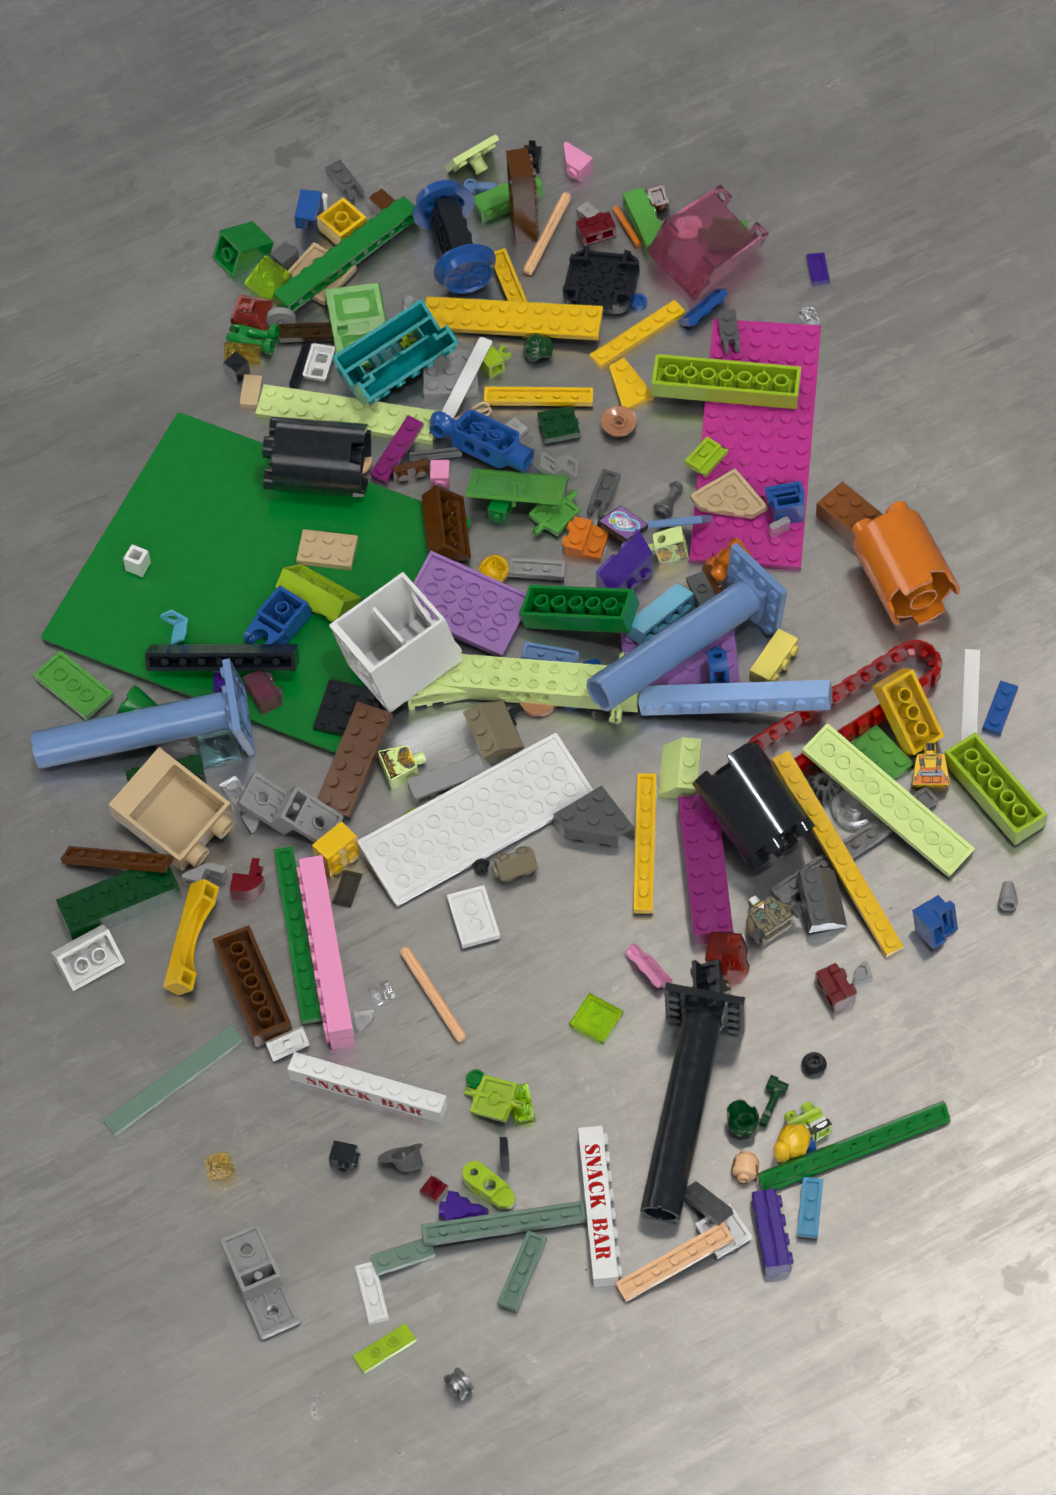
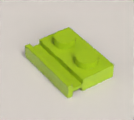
[684,437,728,478]

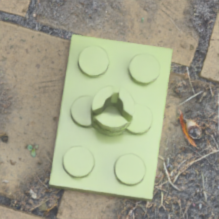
[444,134,499,175]

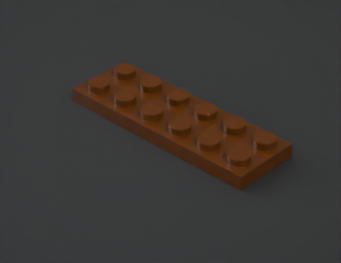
[317,702,393,819]

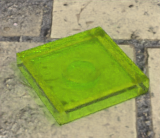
[244,255,293,304]
[569,993,624,1045]

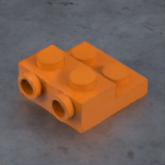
[562,516,611,562]

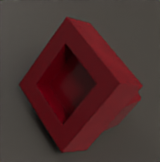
[420,1175,448,1204]

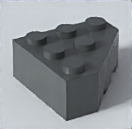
[553,785,635,848]

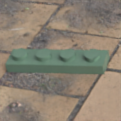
[497,1230,547,1312]

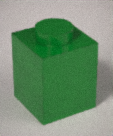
[488,499,513,525]

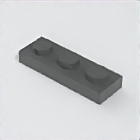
[684,1181,734,1226]

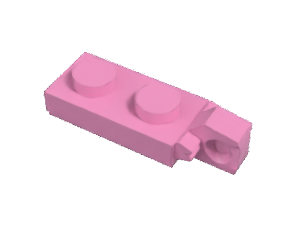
[625,943,673,988]

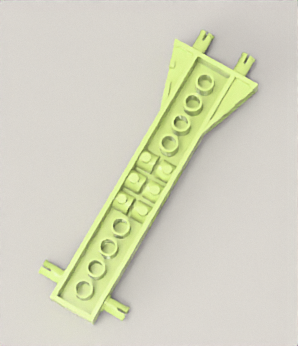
[407,652,640,724]

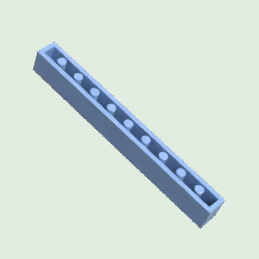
[638,680,833,716]

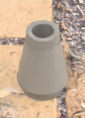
[998,881,1018,911]

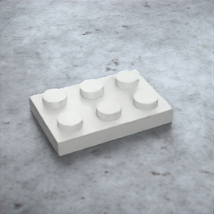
[447,885,500,949]

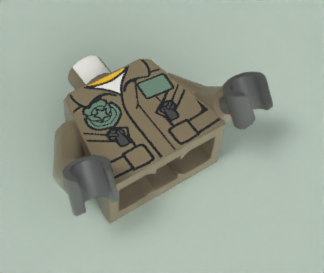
[746,895,806,945]

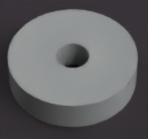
[266,307,295,326]

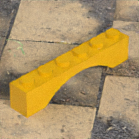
[163,879,219,996]

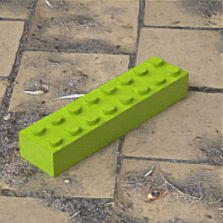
[651,354,801,409]

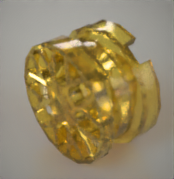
[204,1152,235,1180]

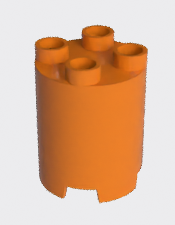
[852,501,960,626]

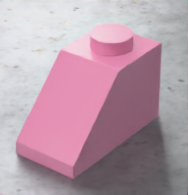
[563,141,593,182]

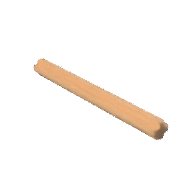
[523,192,571,276]
[400,946,467,1042]

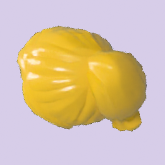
[773,1124,811,1164]

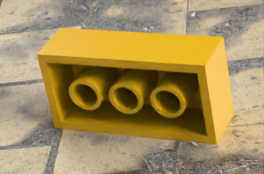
[872,668,945,755]

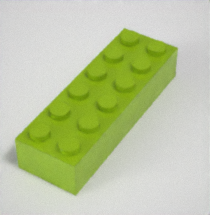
[944,732,1048,845]

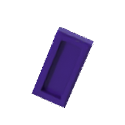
[807,252,830,286]

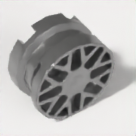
[443,1367,474,1401]

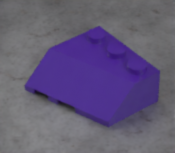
[596,529,653,590]

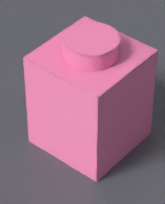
[430,460,450,488]

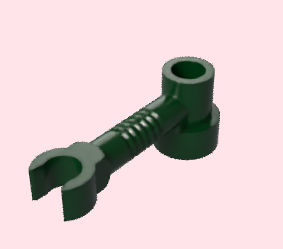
[758,1074,789,1128]

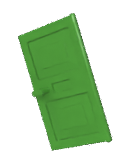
[325,282,387,369]
[465,468,569,507]

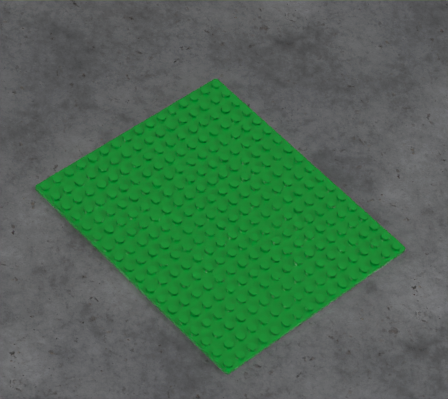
[41,413,472,754]

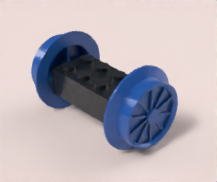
[413,180,496,294]

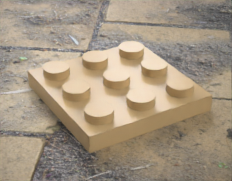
[282,243,357,306]

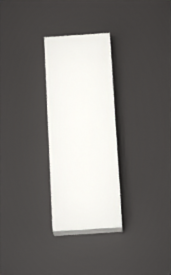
[355,1262,389,1325]

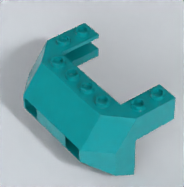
[332,298,459,406]

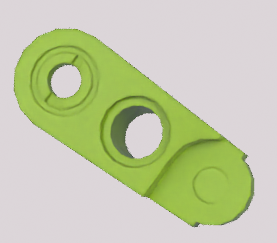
[462,1161,515,1210]

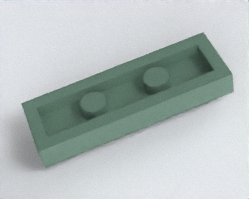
[370,1238,436,1276]

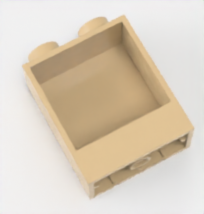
[108,747,235,872]

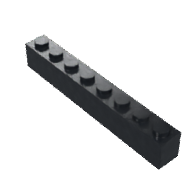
[145,644,300,671]

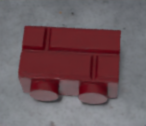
[576,211,616,246]
[815,963,857,1012]

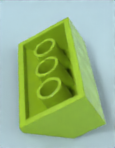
[275,564,362,622]

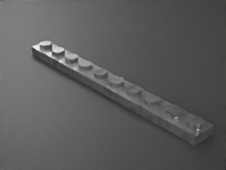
[771,786,939,903]

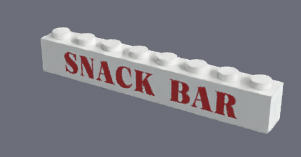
[288,1052,448,1123]
[578,1126,622,1287]

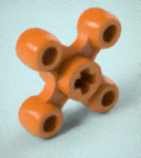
[705,537,751,582]

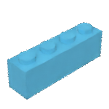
[627,583,694,644]

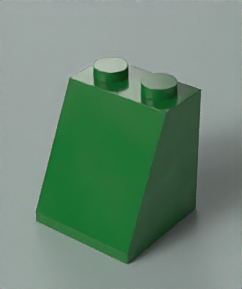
[212,221,274,279]

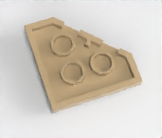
[690,468,767,519]

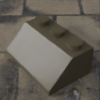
[463,701,524,766]

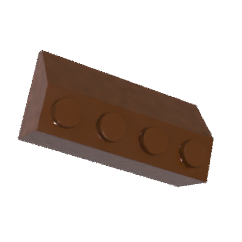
[421,485,471,561]

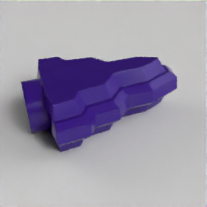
[439,1190,489,1221]

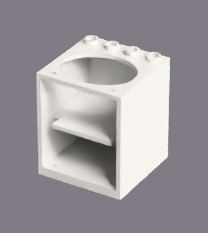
[329,572,463,712]

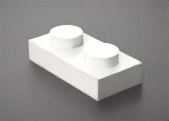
[265,1026,309,1062]

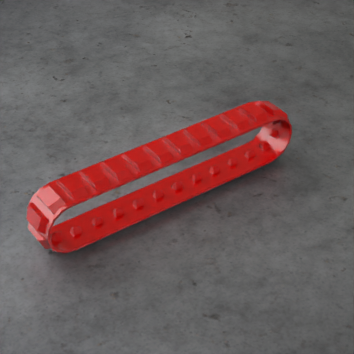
[742,640,942,772]

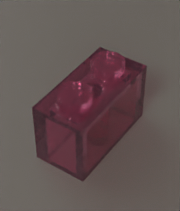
[243,671,283,715]

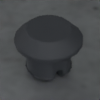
[473,859,490,875]

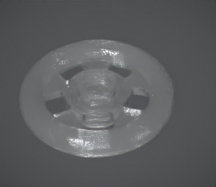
[831,790,876,829]

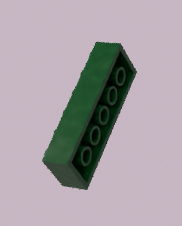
[56,866,182,941]

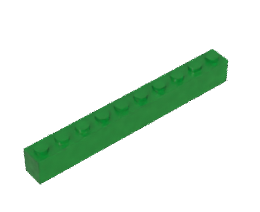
[273,196,415,312]

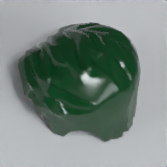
[522,333,554,362]
[727,1099,760,1137]

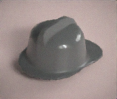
[377,1143,423,1172]

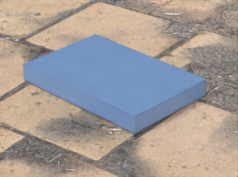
[648,515,713,528]

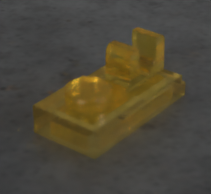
[224,342,261,364]

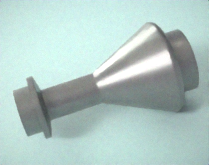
[653,481,683,520]

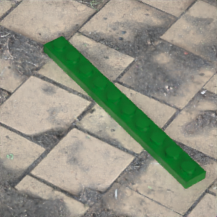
[274,846,322,1024]
[757,1101,951,1191]

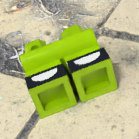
[784,1101,832,1141]

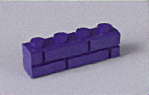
[751,1188,794,1275]

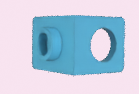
[160,610,188,645]

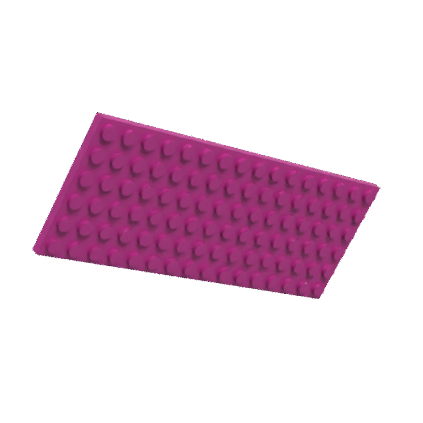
[689,319,821,571]

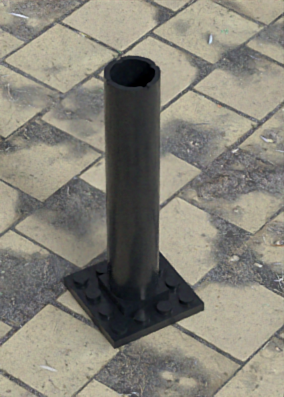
[640,982,746,1222]

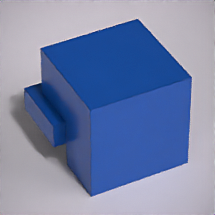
[764,481,805,524]
[912,895,958,949]

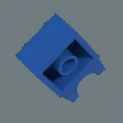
[244,585,313,644]

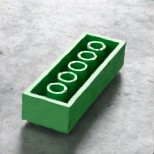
[519,585,639,633]

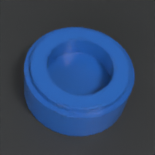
[631,293,647,311]

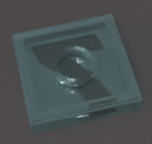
[198,729,242,770]

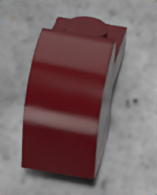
[229,858,266,901]

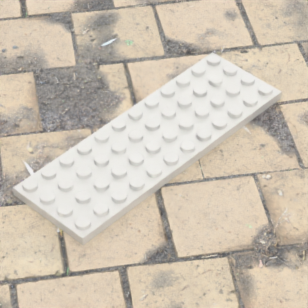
[357,733,593,907]

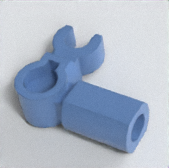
[464,179,498,196]

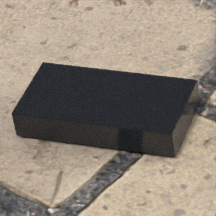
[499,1137,510,1173]

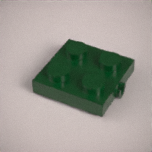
[537,405,581,444]

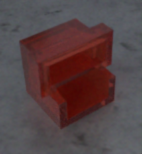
[705,931,750,976]

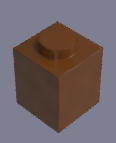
[369,189,395,215]

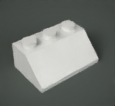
[51,924,125,991]

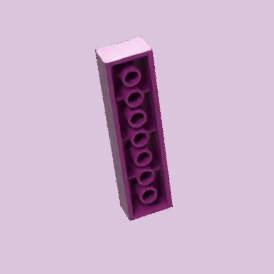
[678,795,734,945]

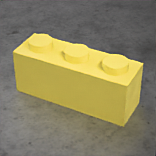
[749,628,799,682]

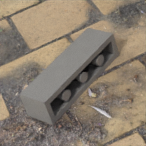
[407,754,486,807]

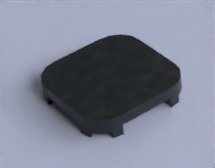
[562,246,640,314]

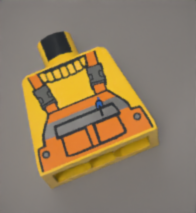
[912,743,950,787]

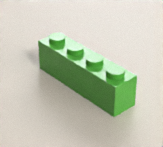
[473,175,544,223]
[623,187,669,256]

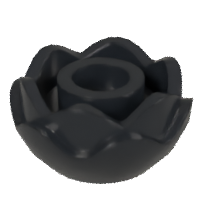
[801,1052,827,1076]

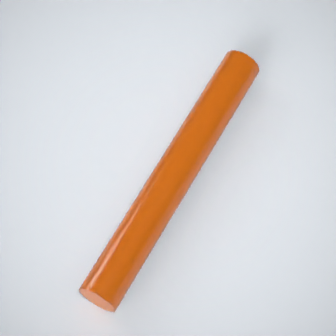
[612,205,642,248]

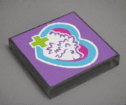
[597,505,649,543]

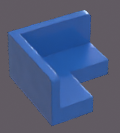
[294,189,324,229]

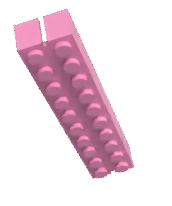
[296,855,355,1050]

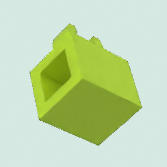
[480,345,512,378]

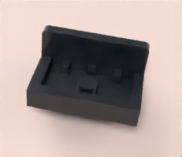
[690,959,724,993]

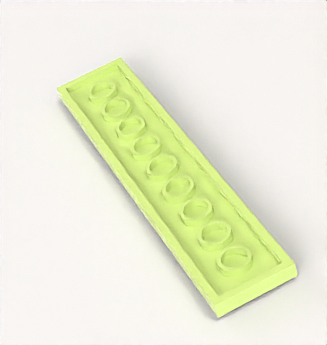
[255,384,435,445]
[801,723,975,878]

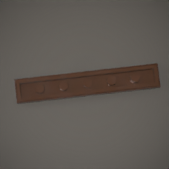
[61,846,173,873]

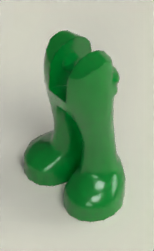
[226,324,280,355]

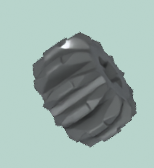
[808,770,840,803]

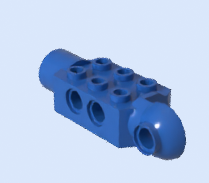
[430,409,535,473]

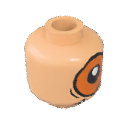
[731,1151,760,1183]

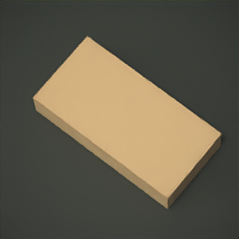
[239,374,263,409]

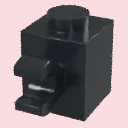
[524,140,542,174]

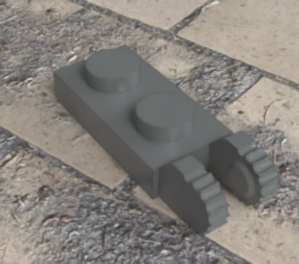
[325,160,364,201]
[717,309,740,354]
[587,469,620,517]

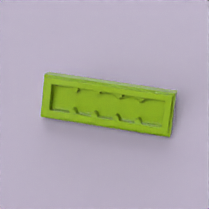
[353,1323,417,1374]

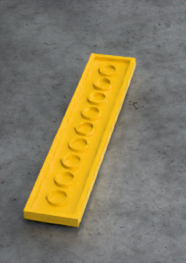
[425,296,603,340]

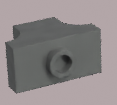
[686,571,715,608]

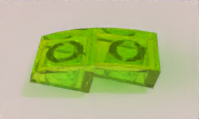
[512,1083,536,1126]

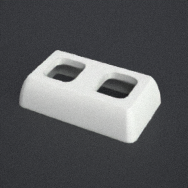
[303,343,335,382]

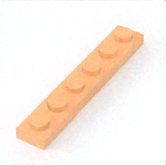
[615,1222,734,1302]

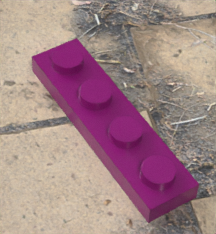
[370,415,424,484]

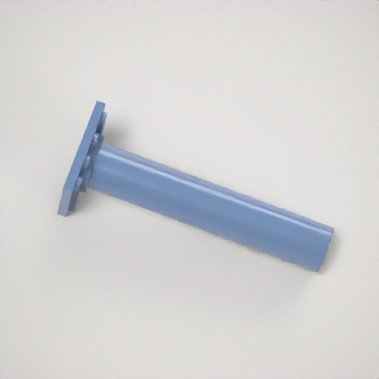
[586,543,788,711]
[31,658,256,769]

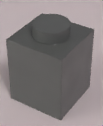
[270,242,299,274]

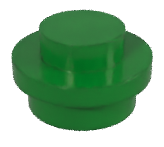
[466,1069,485,1089]

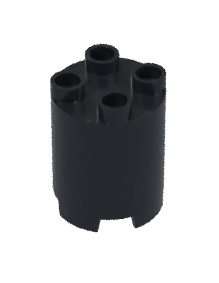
[262,417,372,497]
[692,742,816,871]

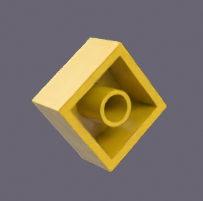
[317,197,367,245]
[312,821,360,878]

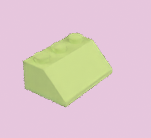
[658,737,702,799]

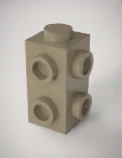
[491,846,539,882]

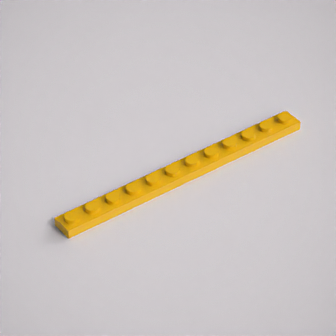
[771,751,904,957]

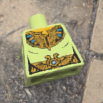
[648,525,689,563]
[378,745,426,790]

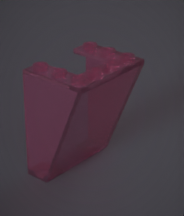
[647,184,769,301]

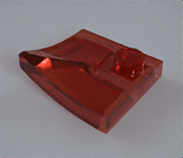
[230,295,274,330]

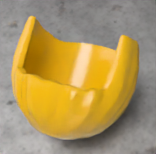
[478,554,510,582]

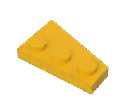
[609,358,654,410]

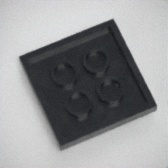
[313,679,381,737]

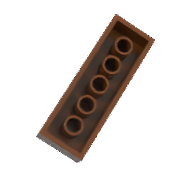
[506,148,540,246]
[212,925,292,1047]

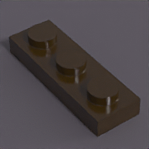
[279,322,334,343]

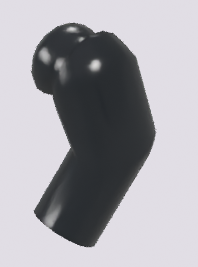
[508,703,524,726]

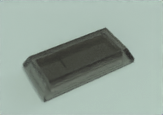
[332,870,363,908]

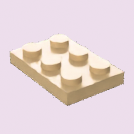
[296,529,358,571]

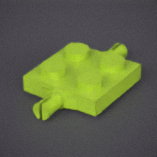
[464,1075,526,1123]

